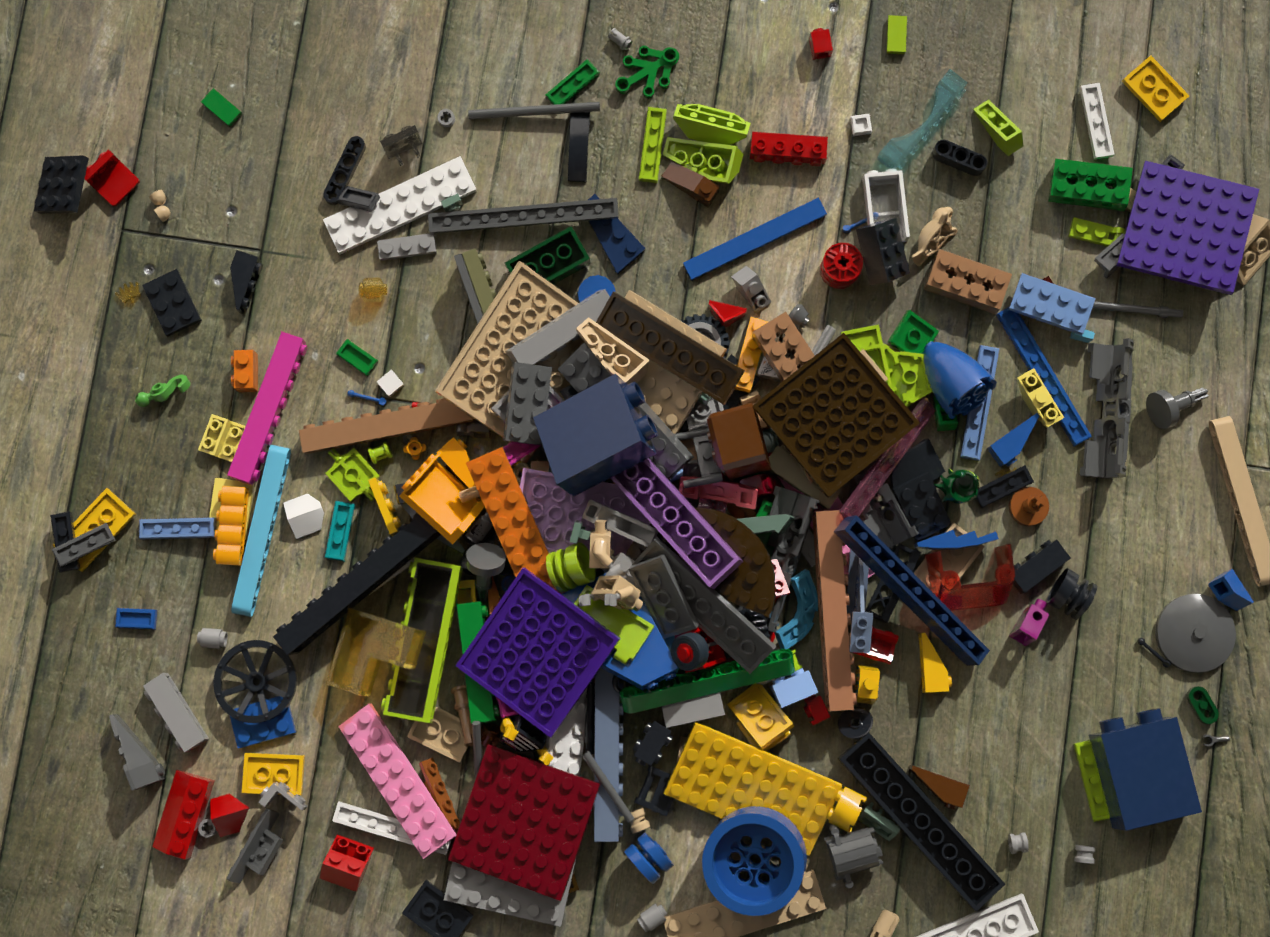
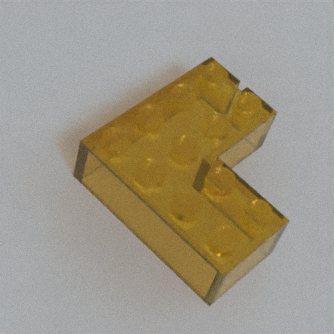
[326,608,426,697]

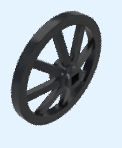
[213,640,297,723]

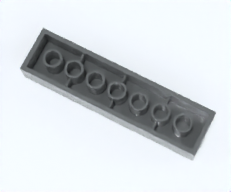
[558,343,694,481]

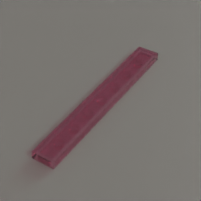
[839,398,936,519]

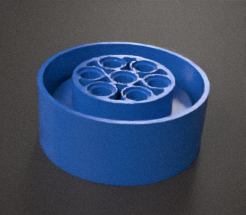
[702,806,807,916]

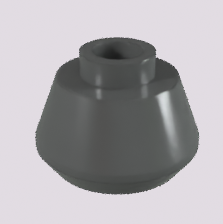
[789,304,810,329]

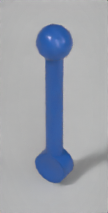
[843,212,879,233]
[347,390,387,406]

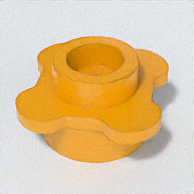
[403,437,427,460]

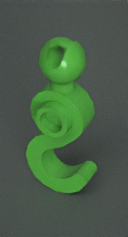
[135,375,191,407]

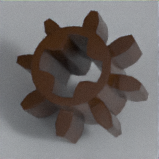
[481,723,501,747]

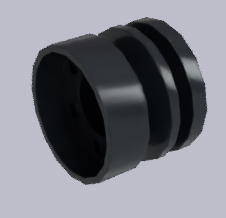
[1046,568,1098,620]

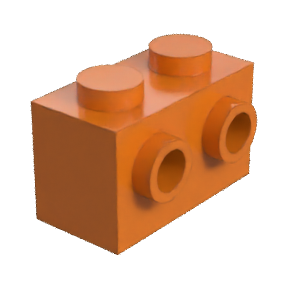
[231,350,258,392]

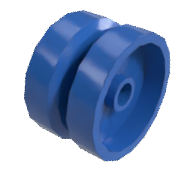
[624,832,674,884]

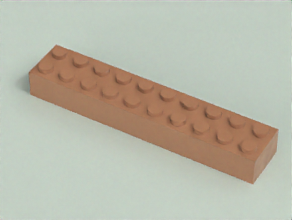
[812,510,857,711]

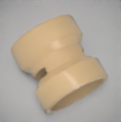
[630,808,650,834]

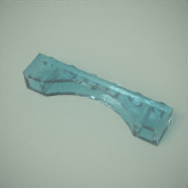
[877,69,968,169]

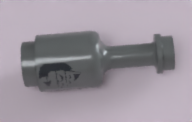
[465,512,493,544]

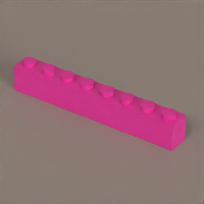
[227,331,307,486]

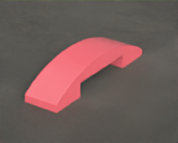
[679,476,758,509]

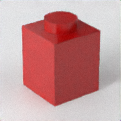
[809,28,833,60]

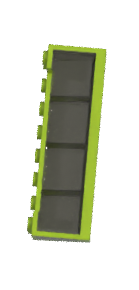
[381,558,463,723]

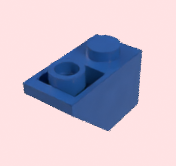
[1208,569,1254,611]

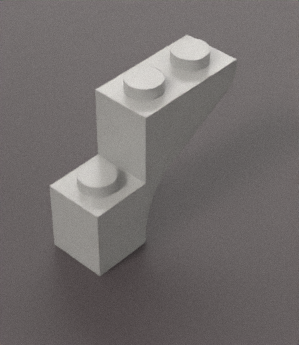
[582,500,659,547]

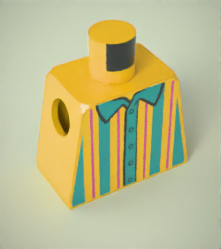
[854,665,880,704]

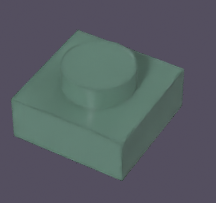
[441,193,463,212]

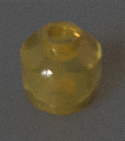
[359,277,387,302]

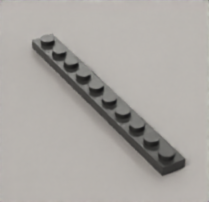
[428,198,619,234]

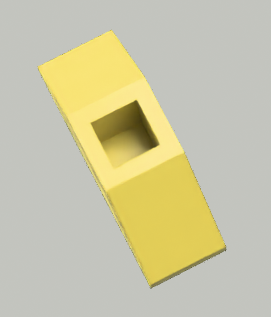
[1017,368,1064,428]

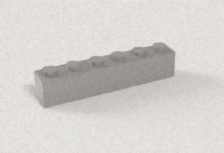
[506,289,610,365]

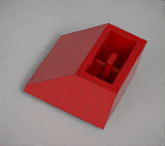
[319,834,374,892]

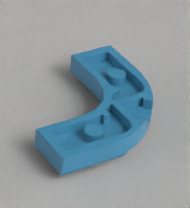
[774,570,818,649]

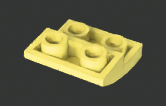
[198,414,245,462]

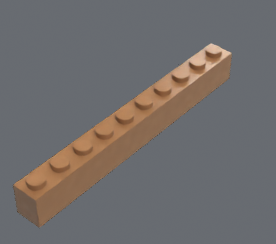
[299,398,477,454]

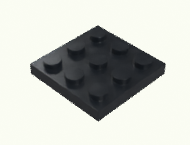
[34,155,89,214]

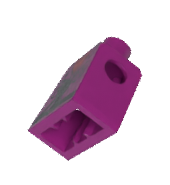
[1009,599,1049,646]

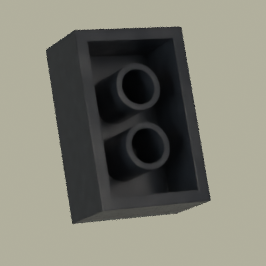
[856,218,910,286]

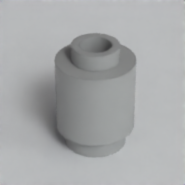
[197,628,228,649]
[637,903,667,932]

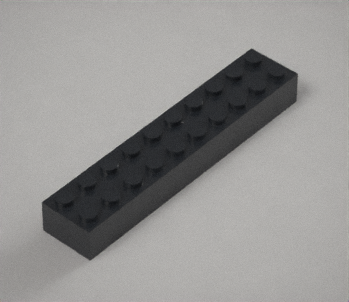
[273,513,441,655]
[837,732,1005,912]

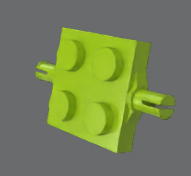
[325,448,380,502]

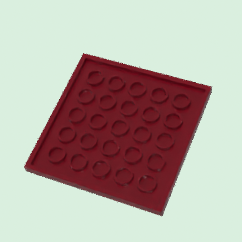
[448,744,601,901]

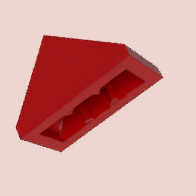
[708,300,747,328]
[210,793,249,838]

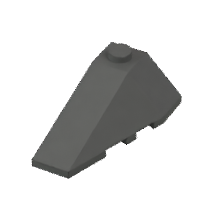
[109,714,165,790]

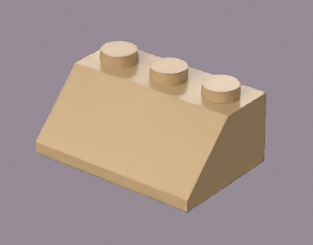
[1237,214,1270,285]

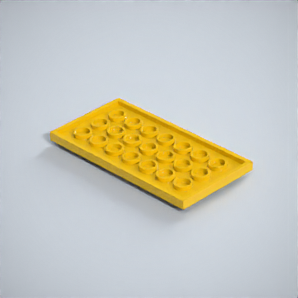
[664,722,842,856]

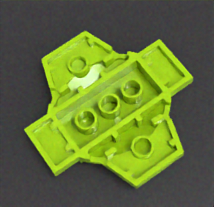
[840,324,933,407]

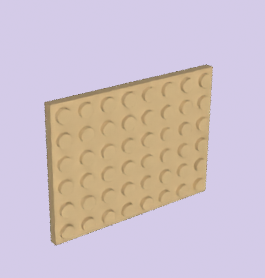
[435,261,585,456]

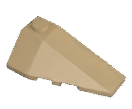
[576,317,650,384]

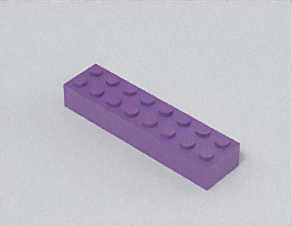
[611,458,744,589]

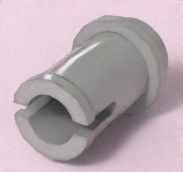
[608,28,632,51]

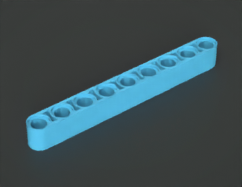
[231,445,291,617]

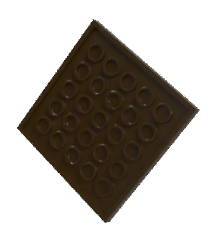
[753,333,920,498]

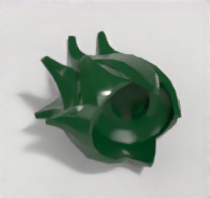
[934,469,979,504]

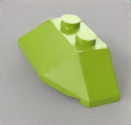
[673,104,751,145]

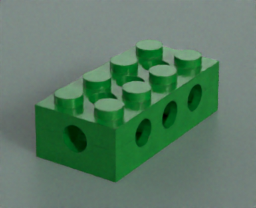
[1048,158,1133,211]

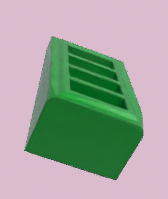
[932,392,958,431]

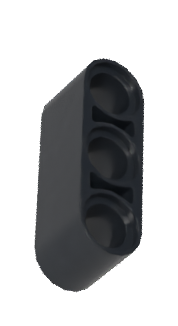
[932,139,987,176]

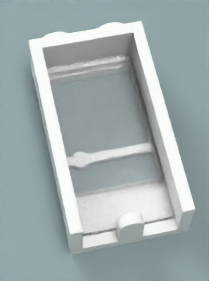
[862,169,910,242]

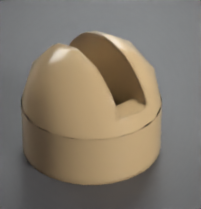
[149,190,166,206]
[154,206,171,222]

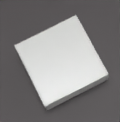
[850,114,872,136]
[377,370,404,397]

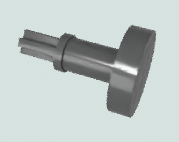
[1146,387,1209,429]
[466,543,506,603]

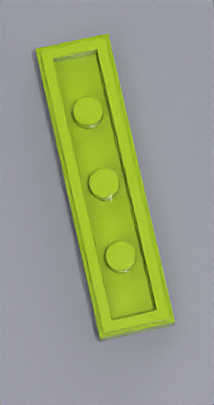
[639,107,667,183]
[1074,740,1110,822]

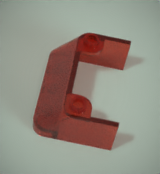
[926,544,1015,611]

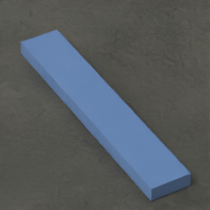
[960,345,999,461]

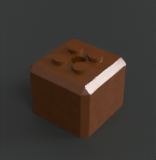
[707,403,771,480]

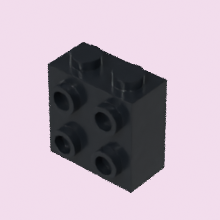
[633,721,673,767]

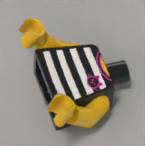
[499,714,554,765]

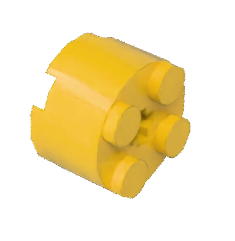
[826,787,867,833]

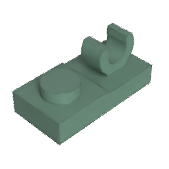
[570,520,591,544]
[858,802,900,841]

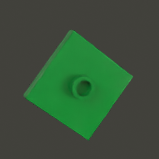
[887,310,939,354]

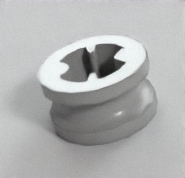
[437,109,455,127]
[198,819,217,837]

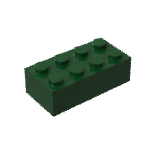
[504,226,591,285]

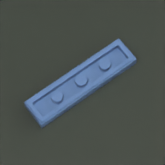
[139,518,217,539]

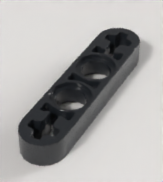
[323,136,366,205]

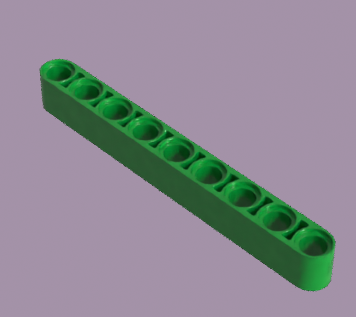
[620,649,795,713]

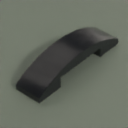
[568,112,590,182]

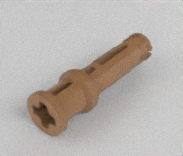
[451,685,473,747]

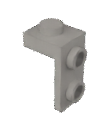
[259,782,308,811]

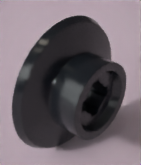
[838,707,873,738]

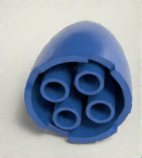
[923,341,997,419]

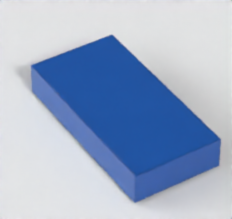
[115,608,157,629]

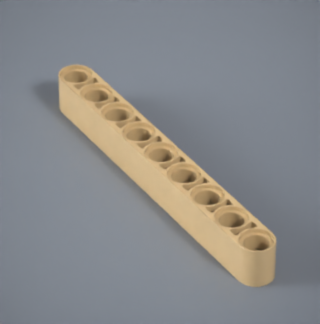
[1209,416,1270,587]

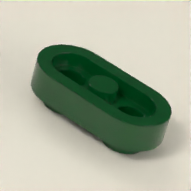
[1187,686,1219,724]

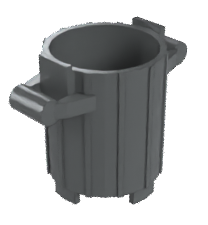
[824,824,883,888]

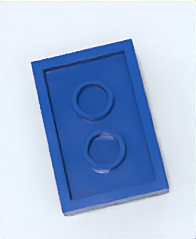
[229,696,296,749]

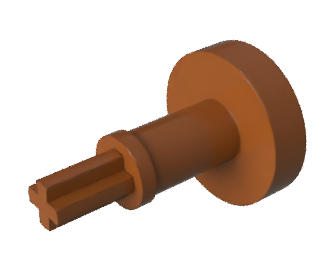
[1009,487,1049,526]

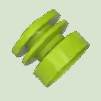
[546,543,596,592]

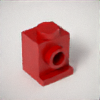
[803,694,830,725]

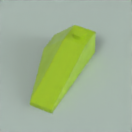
[663,137,743,184]

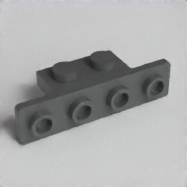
[226,808,283,883]

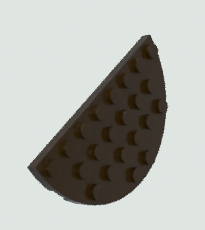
[626,508,776,618]

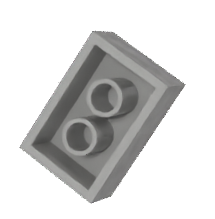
[661,692,725,728]

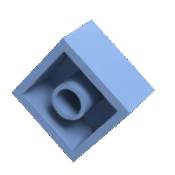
[769,668,818,708]

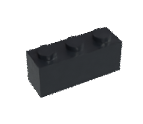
[1007,539,1071,594]

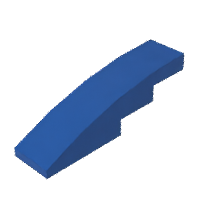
[914,530,999,550]

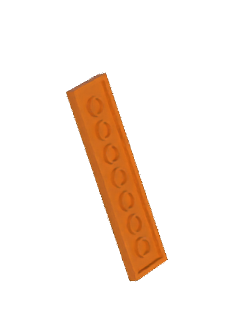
[466,447,565,594]

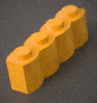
[213,486,249,566]

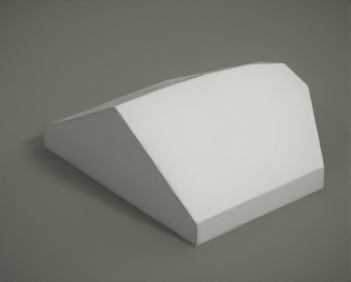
[283,494,324,539]

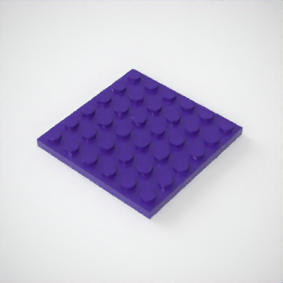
[1116,161,1259,295]
[456,568,621,738]

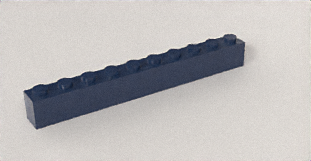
[834,515,990,666]

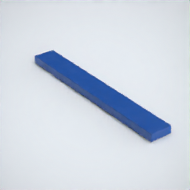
[683,197,827,281]
[996,307,1092,446]

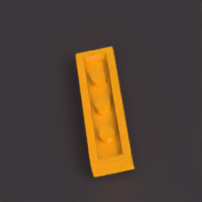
[735,317,768,393]

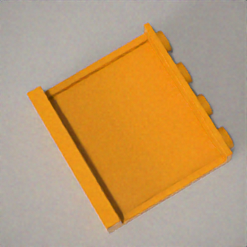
[399,450,485,545]

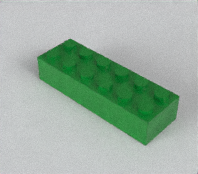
[457,601,501,724]

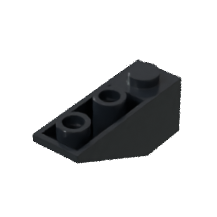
[230,250,263,314]

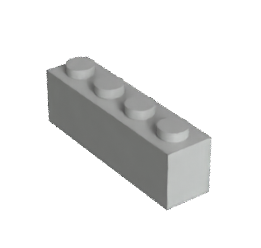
[143,673,209,752]

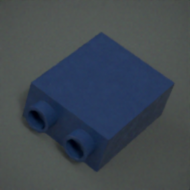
[533,374,658,497]
[1089,708,1202,831]

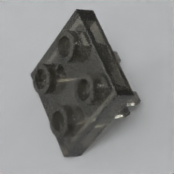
[380,125,423,167]

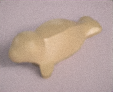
[911,207,958,266]

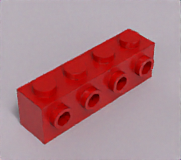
[750,132,828,166]

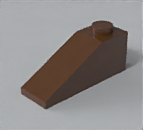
[661,161,720,208]
[909,765,970,810]

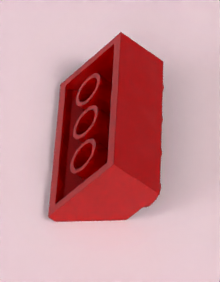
[152,769,215,859]

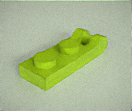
[1068,217,1125,247]

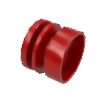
[820,243,863,289]

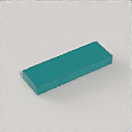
[325,501,355,562]

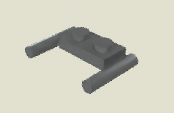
[674,428,723,489]

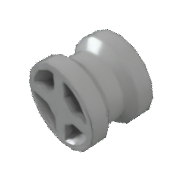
[1008,832,1029,854]
[1074,845,1096,864]

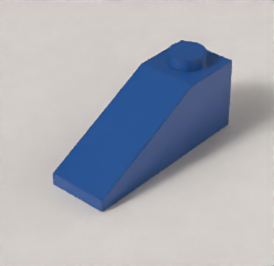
[987,413,1039,467]

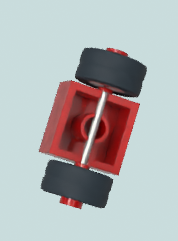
[671,627,731,673]

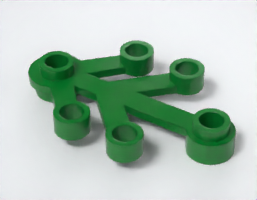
[615,46,679,99]

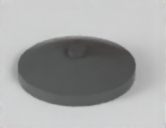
[1155,594,1236,672]

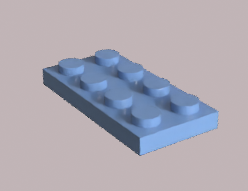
[1009,273,1096,335]

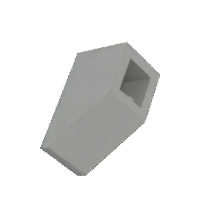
[731,266,771,313]

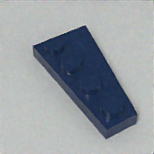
[588,194,645,275]

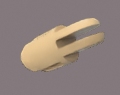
[870,910,900,937]

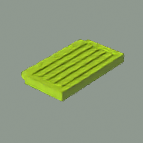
[574,585,654,665]

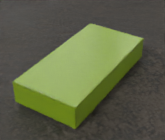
[886,15,907,54]

